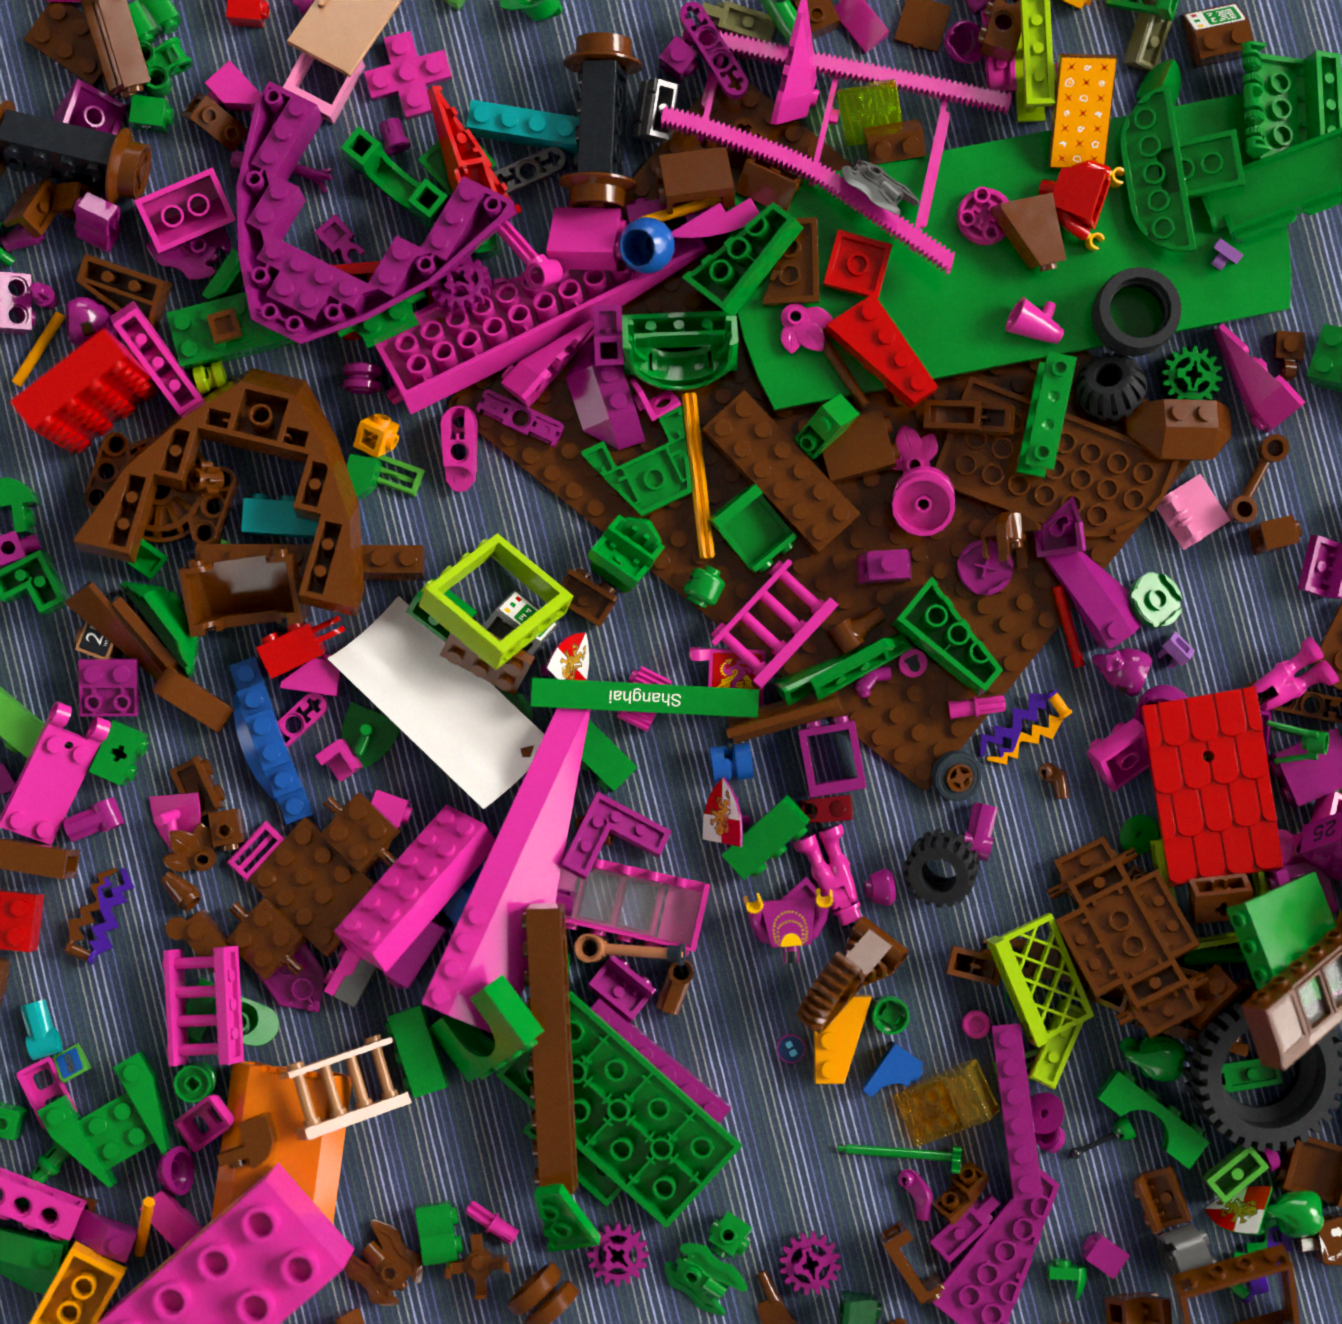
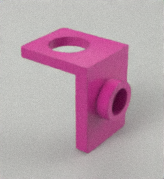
[629,378,681,421]

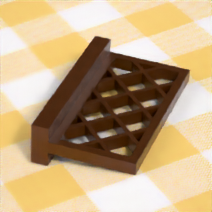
[726,691,843,743]

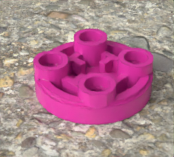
[956,187,1010,245]

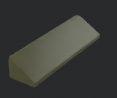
[1123,0,1172,72]

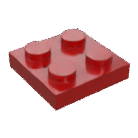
[823,230,893,299]

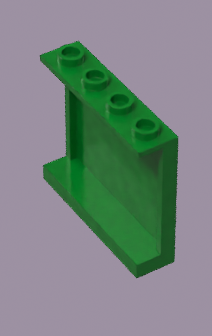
[1226,872,1342,1006]

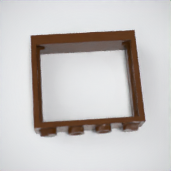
[1171,1244,1300,1324]

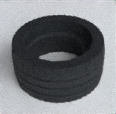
[1091,267,1182,357]

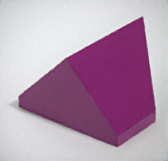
[1034,496,1086,558]

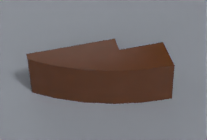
[923,400,1015,436]

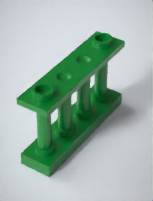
[1015,351,1077,479]

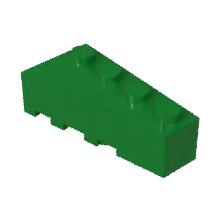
[682,202,803,316]
[892,577,1003,697]

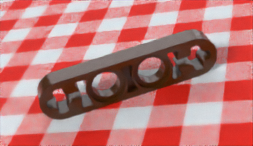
[1243,681,1342,724]

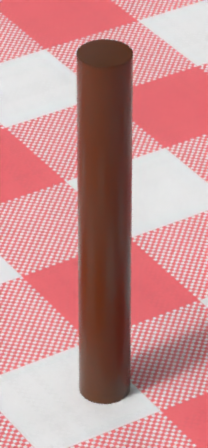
[823,331,869,408]

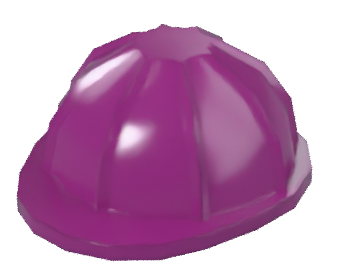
[156,1146,195,1195]

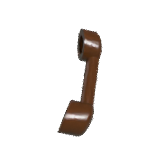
[1226,434,1289,524]

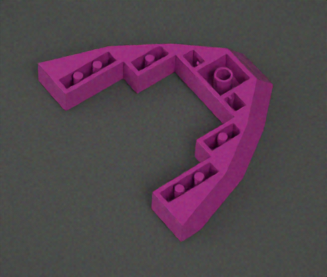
[236,81,517,344]

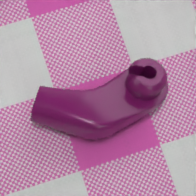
[898,1169,933,1221]

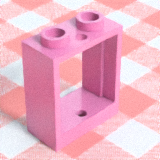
[283,52,365,124]

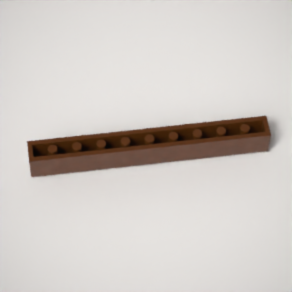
[522,903,578,1194]

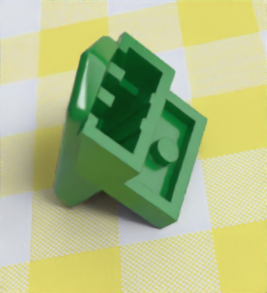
[586,515,665,593]

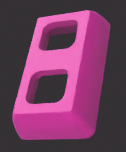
[17,1057,77,1130]
[173,1095,234,1153]

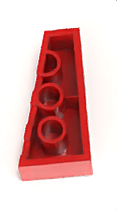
[824,293,938,409]

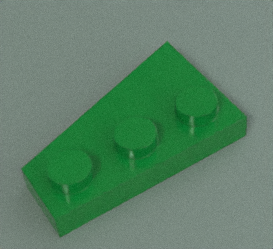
[534,1183,601,1252]

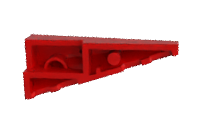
[427,85,522,215]

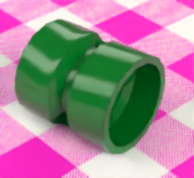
[870,995,910,1035]
[174,1061,218,1103]

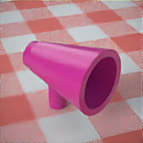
[1005,297,1064,344]

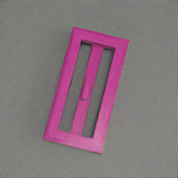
[227,821,285,882]

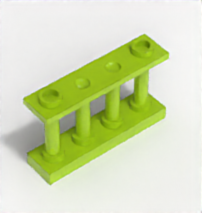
[1015,0,1055,123]

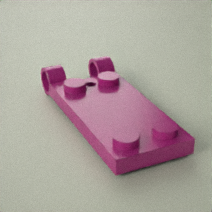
[0,702,111,845]

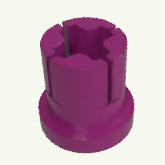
[379,118,411,155]

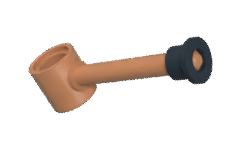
[574,934,686,966]

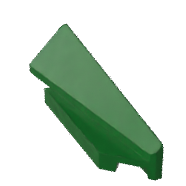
[773,632,912,706]

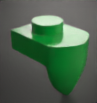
[1045,1258,1087,1301]

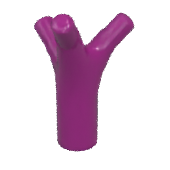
[294,164,333,194]

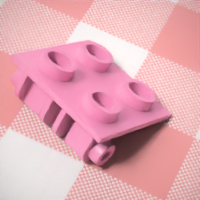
[1156,474,1231,550]

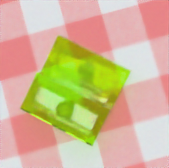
[837,79,902,147]

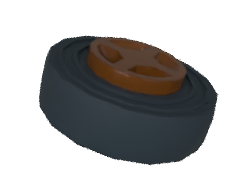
[930,750,981,802]

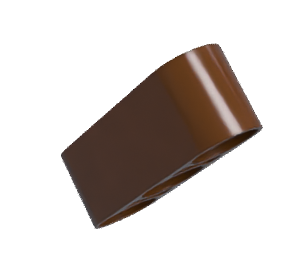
[152,666,234,733]

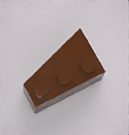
[76,254,173,332]

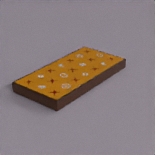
[1048,54,1118,168]

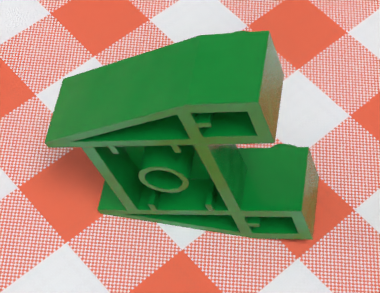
[37,1050,172,1188]

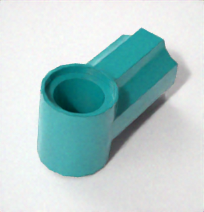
[20,999,62,1060]

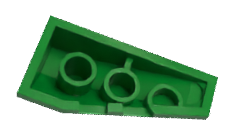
[0,1225,71,1294]

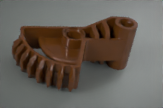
[797,916,910,1035]

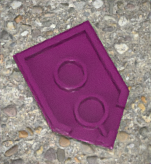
[254,943,326,1012]

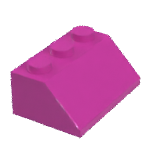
[134,167,236,254]

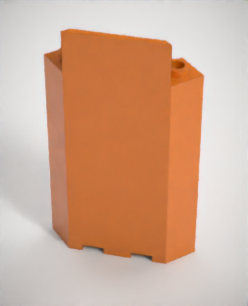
[211,1061,352,1224]

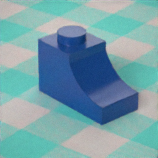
[861,1041,924,1097]

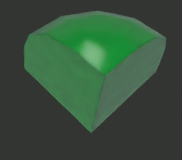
[1135,59,1181,106]

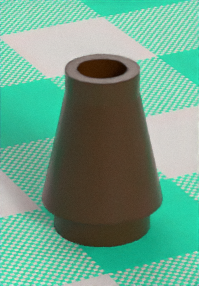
[160,870,202,912]

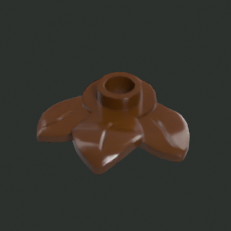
[162,822,216,872]

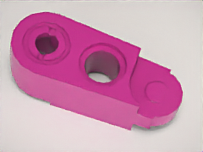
[441,405,478,492]

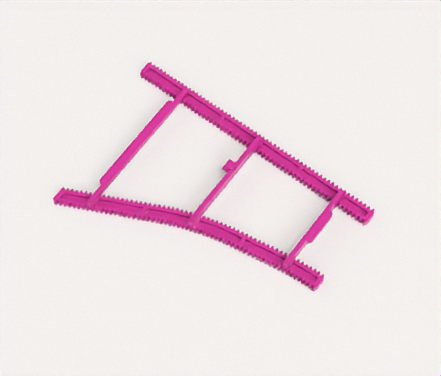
[660,26,1012,275]

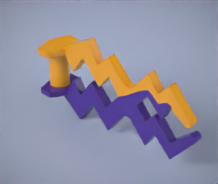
[980,689,1073,765]

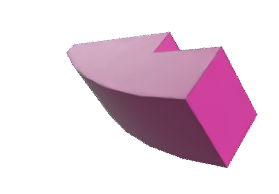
[672,198,759,238]
[139,1188,203,1250]

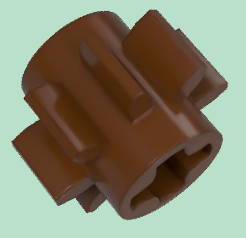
[188,462,224,497]

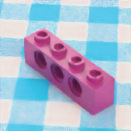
[110,301,203,416]
[0,1167,87,1241]

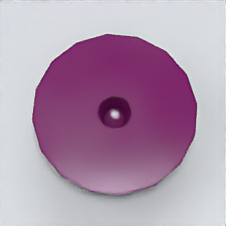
[1030,1092,1065,1135]

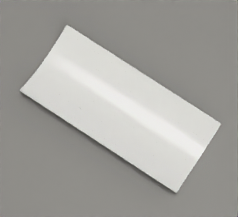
[328,596,545,809]

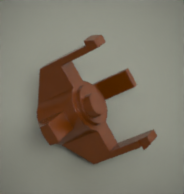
[981,511,1042,569]
[444,1233,510,1300]

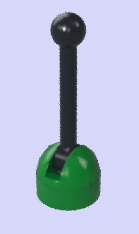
[1069,1116,1137,1159]

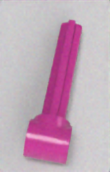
[497,221,563,289]

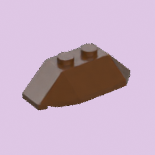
[1124,399,1232,461]

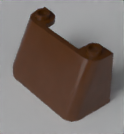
[178,547,311,637]

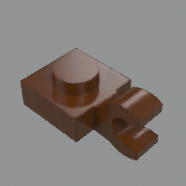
[1273,330,1305,381]

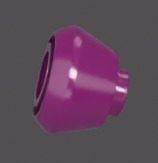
[864,868,896,907]

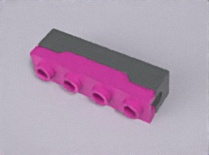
[324,945,377,1007]

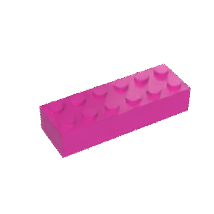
[334,804,495,972]

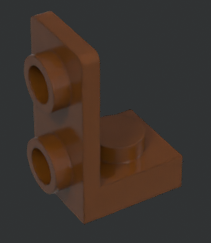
[181,93,248,152]

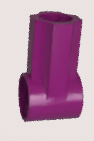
[63,797,125,842]
[963,802,998,862]

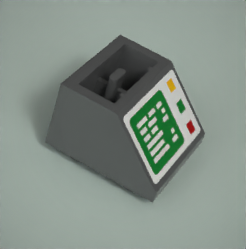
[482,589,559,656]

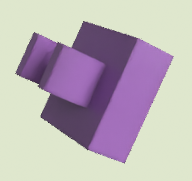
[1211,238,1243,271]
[1157,631,1195,669]

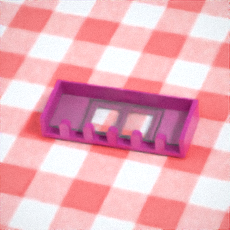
[558,851,710,955]

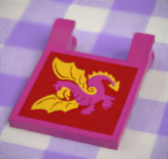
[689,647,766,706]

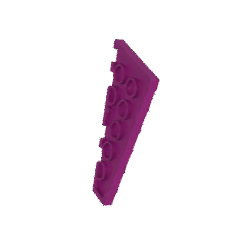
[932,1168,1060,1324]

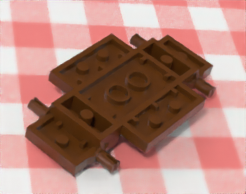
[226,792,401,980]
[1046,836,1209,1039]

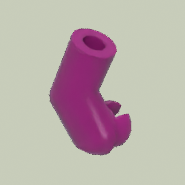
[854,666,891,698]

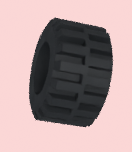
[903,829,979,908]

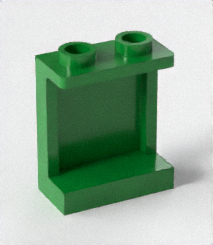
[708,483,798,573]

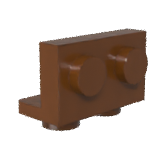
[561,567,618,628]
[169,755,226,818]
[1189,964,1242,1030]
[1133,1164,1192,1235]

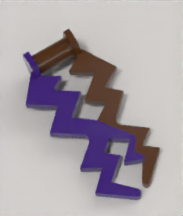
[64,868,135,966]

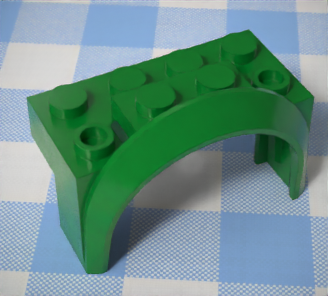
[622,311,738,390]

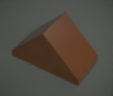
[945,945,1000,986]

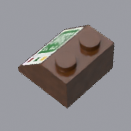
[1181,3,1254,68]

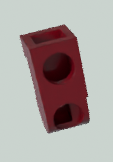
[799,794,854,823]

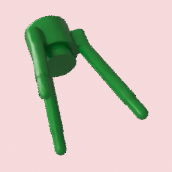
[1266,721,1329,764]

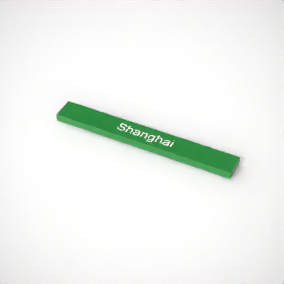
[530,678,759,718]

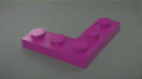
[560,791,672,880]

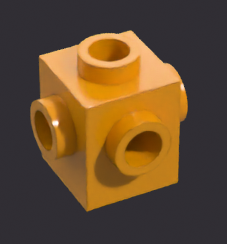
[353,413,399,458]

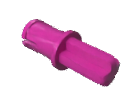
[948,695,1006,719]
[465,1201,519,1246]

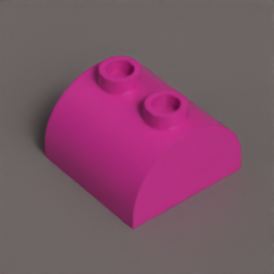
[1086,718,1150,793]

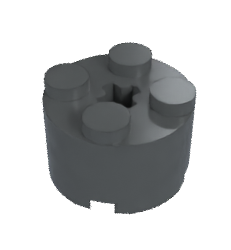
[1156,1223,1217,1274]

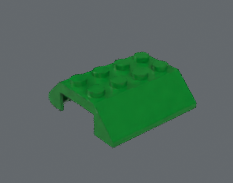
[1241,41,1342,161]

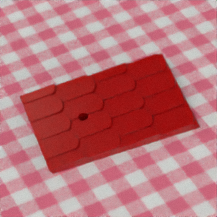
[1141,686,1283,888]

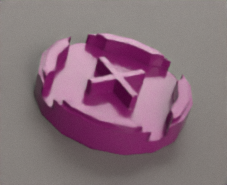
[957,540,1013,596]

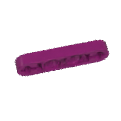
[680,1,748,100]

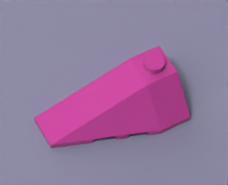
[770,0,819,125]

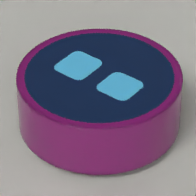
[776,1034,805,1063]

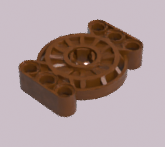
[84,432,239,544]

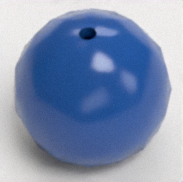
[619,217,675,274]

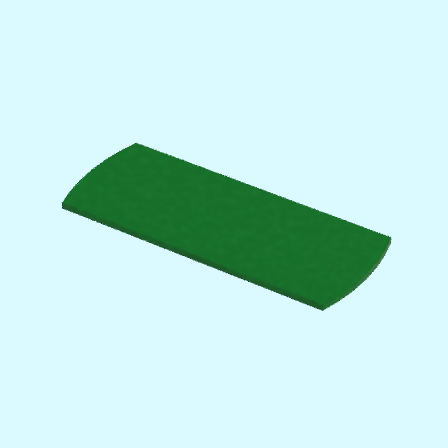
[727,94,1291,412]

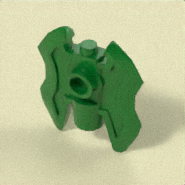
[664,1243,748,1316]

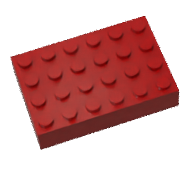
[10,328,159,455]

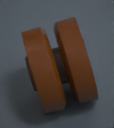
[506,1261,580,1324]

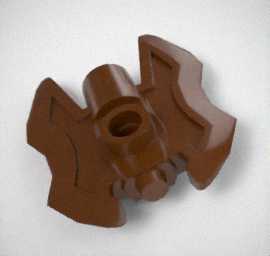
[344,1219,423,1306]

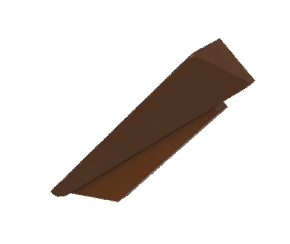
[65,581,189,681]

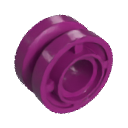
[342,362,383,394]

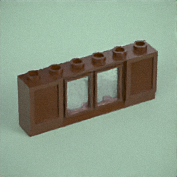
[1241,922,1342,1070]

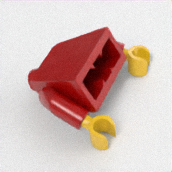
[1039,160,1125,251]

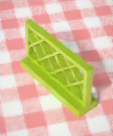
[986,913,1094,1047]

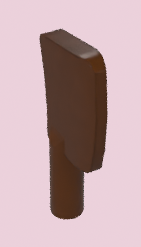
[756,1270,798,1324]

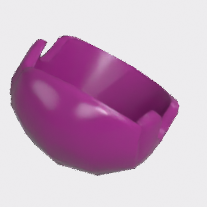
[944,20,984,64]

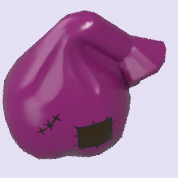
[66,297,119,347]
[1092,648,1152,697]

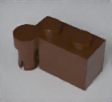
[165,910,230,974]

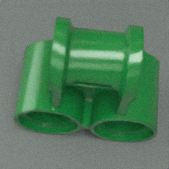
[139,37,193,98]

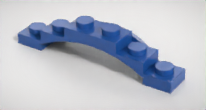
[229,656,315,825]

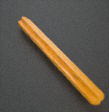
[681,392,715,559]

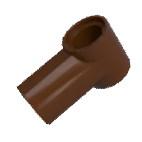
[655,957,694,1015]

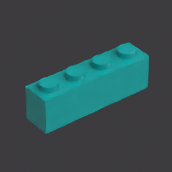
[466,100,580,153]
[241,494,360,539]

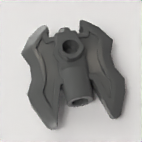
[842,160,920,215]

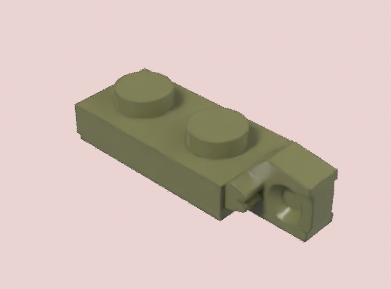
[702,1,776,44]

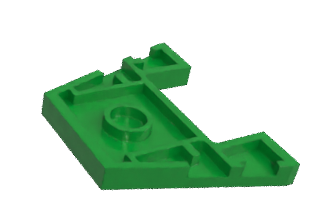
[581,406,692,517]

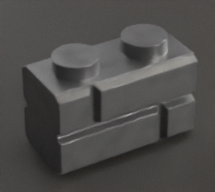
[632,78,679,143]

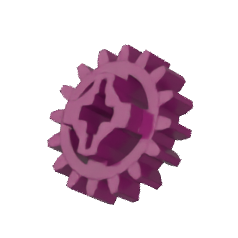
[429,256,492,314]
[587,1222,649,1287]
[779,1230,841,1295]

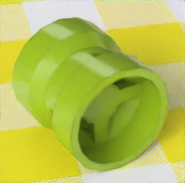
[193,361,228,394]

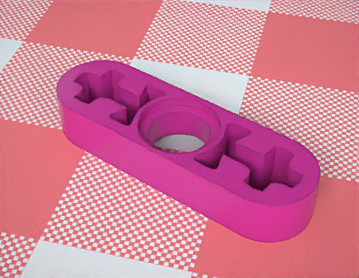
[278,693,328,749]

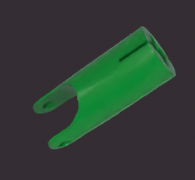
[759,0,797,44]

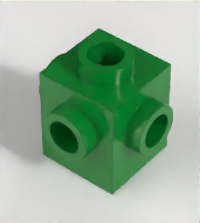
[707,1211,752,1260]

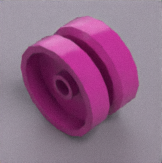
[892,466,955,536]

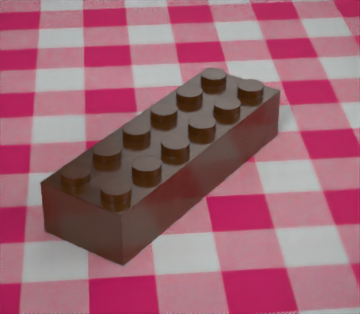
[702,390,861,555]

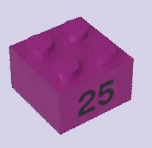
[1300,811,1342,881]

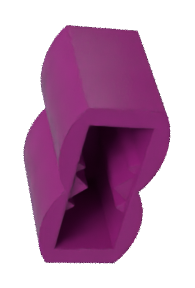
[74,192,120,253]

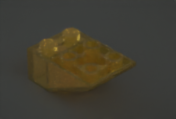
[892,1058,1000,1147]

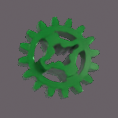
[1160,346,1223,400]

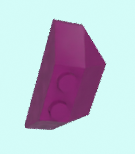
[566,341,645,450]

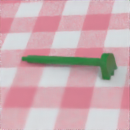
[838,1144,962,1174]

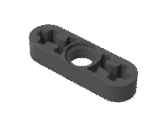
[494,147,566,196]

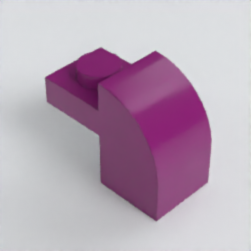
[593,304,624,366]

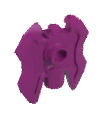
[147,228,232,279]

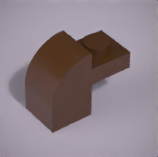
[217,1112,277,1169]
[1105,1292,1173,1324]

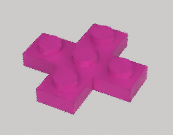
[364,31,452,120]

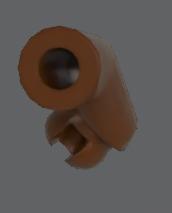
[1038,762,1070,799]

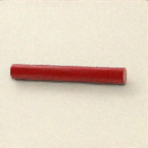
[1052,584,1085,668]

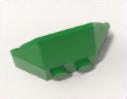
[119,581,201,678]

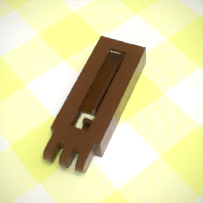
[980,937,1085,984]

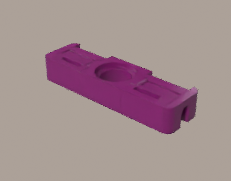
[476,389,564,448]

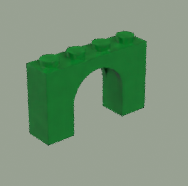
[341,126,449,230]
[429,974,544,1083]

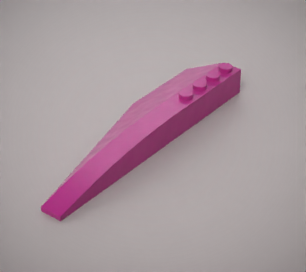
[374,236,707,414]
[422,708,591,1033]

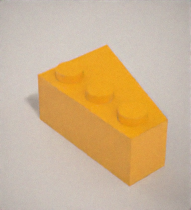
[813,994,872,1084]

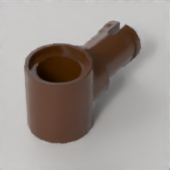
[828,606,886,655]

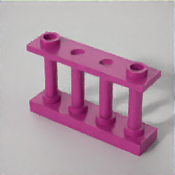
[711,559,838,689]
[162,946,244,1066]

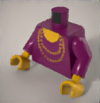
[743,888,833,963]

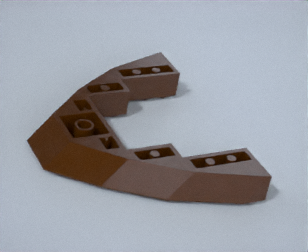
[73,368,365,617]

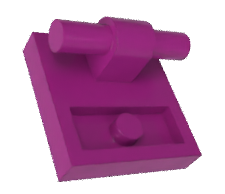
[78,658,141,717]

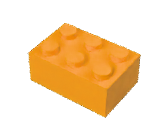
[30,1241,127,1324]

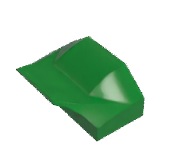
[202,249,244,302]

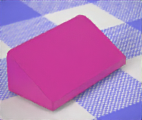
[834,0,889,54]

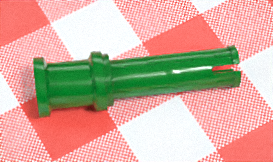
[17,1140,73,1207]

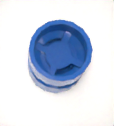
[710,743,754,783]

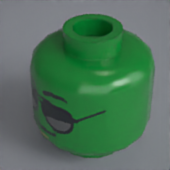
[683,565,725,609]

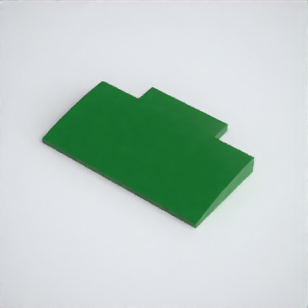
[496,991,743,1229]

